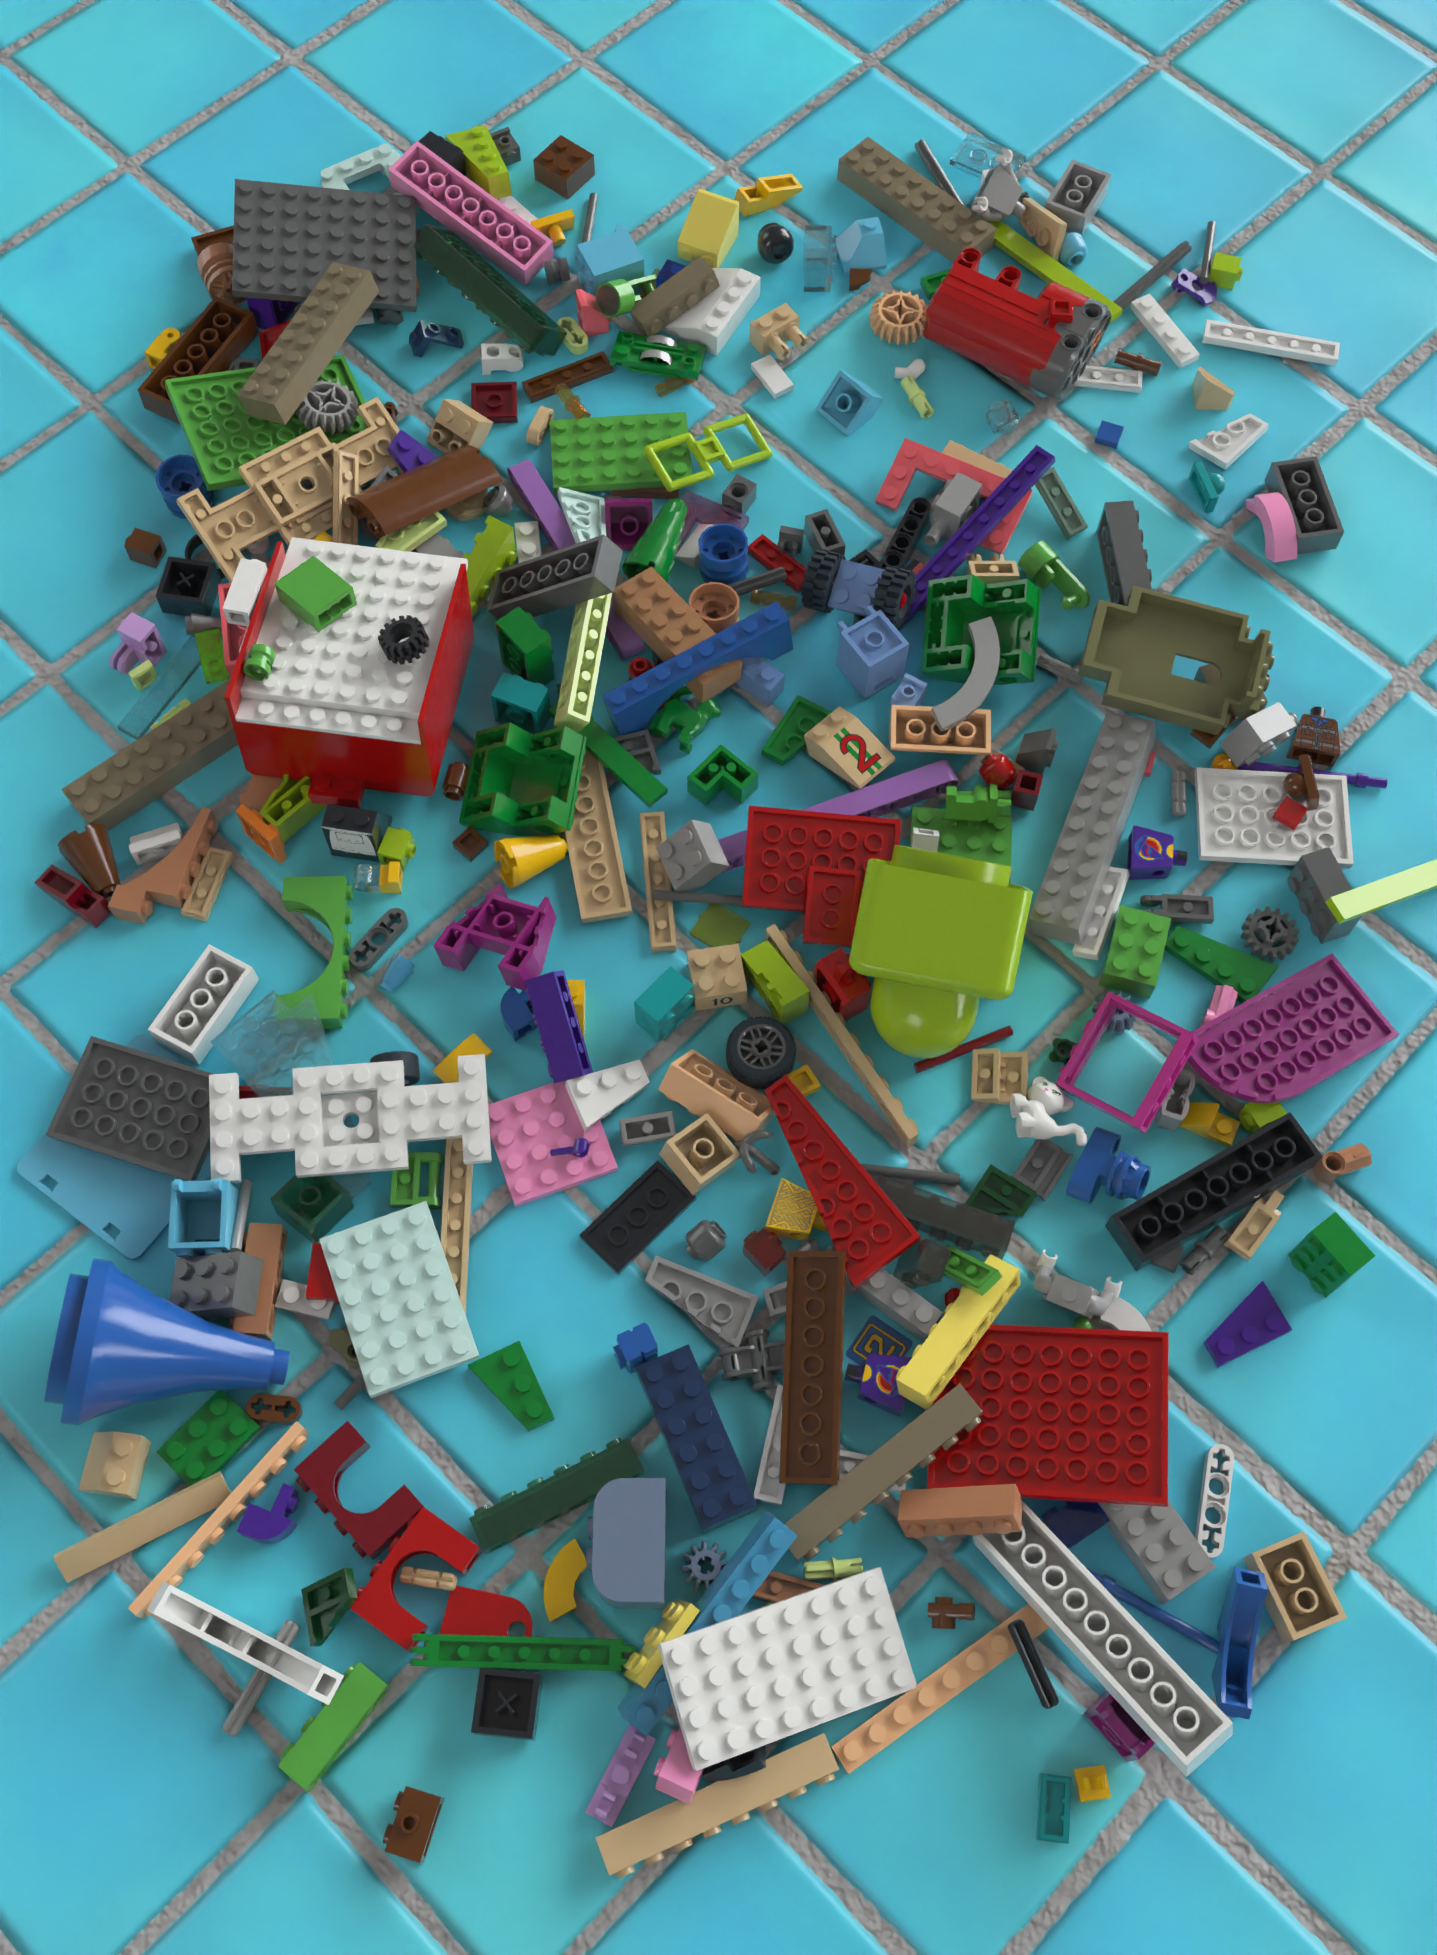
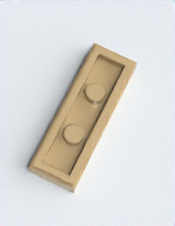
[181,847,234,922]

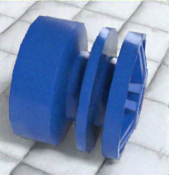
[155,455,215,519]
[698,523,749,585]

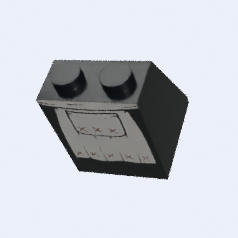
[321,804,393,862]

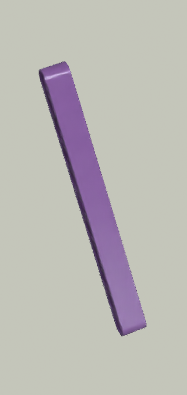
[507,459,645,660]
[718,760,959,874]

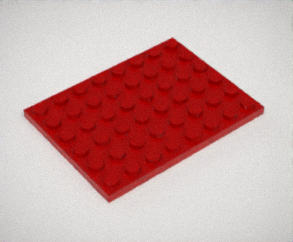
[927,1322,1169,1507]

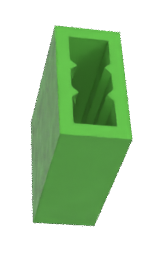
[274,556,357,632]

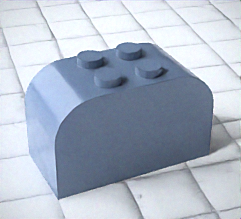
[586,1478,666,1609]

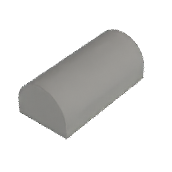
[619,1111,676,1147]

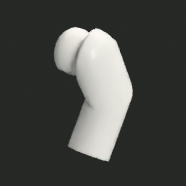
[894,359,926,380]

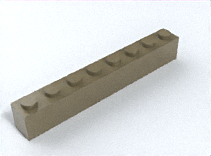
[784,1384,983,1562]

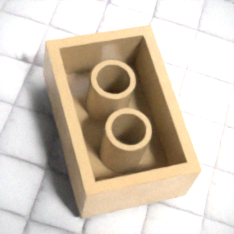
[1243,1531,1347,1644]

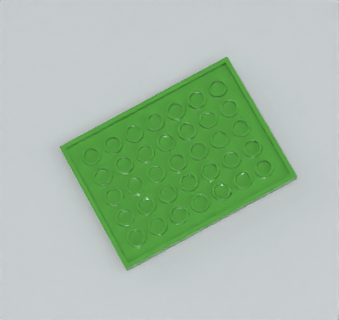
[165,355,368,491]

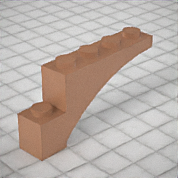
[108,807,218,924]

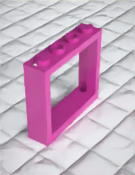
[1056,991,1199,1134]

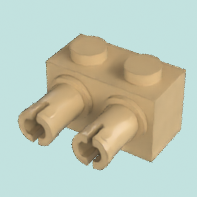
[749,303,809,360]
[966,554,1019,584]

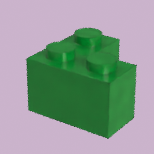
[687,744,758,806]

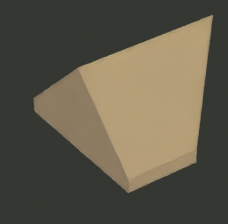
[1192,367,1235,410]

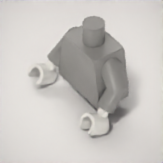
[971,148,1026,222]
[1034,1250,1123,1319]

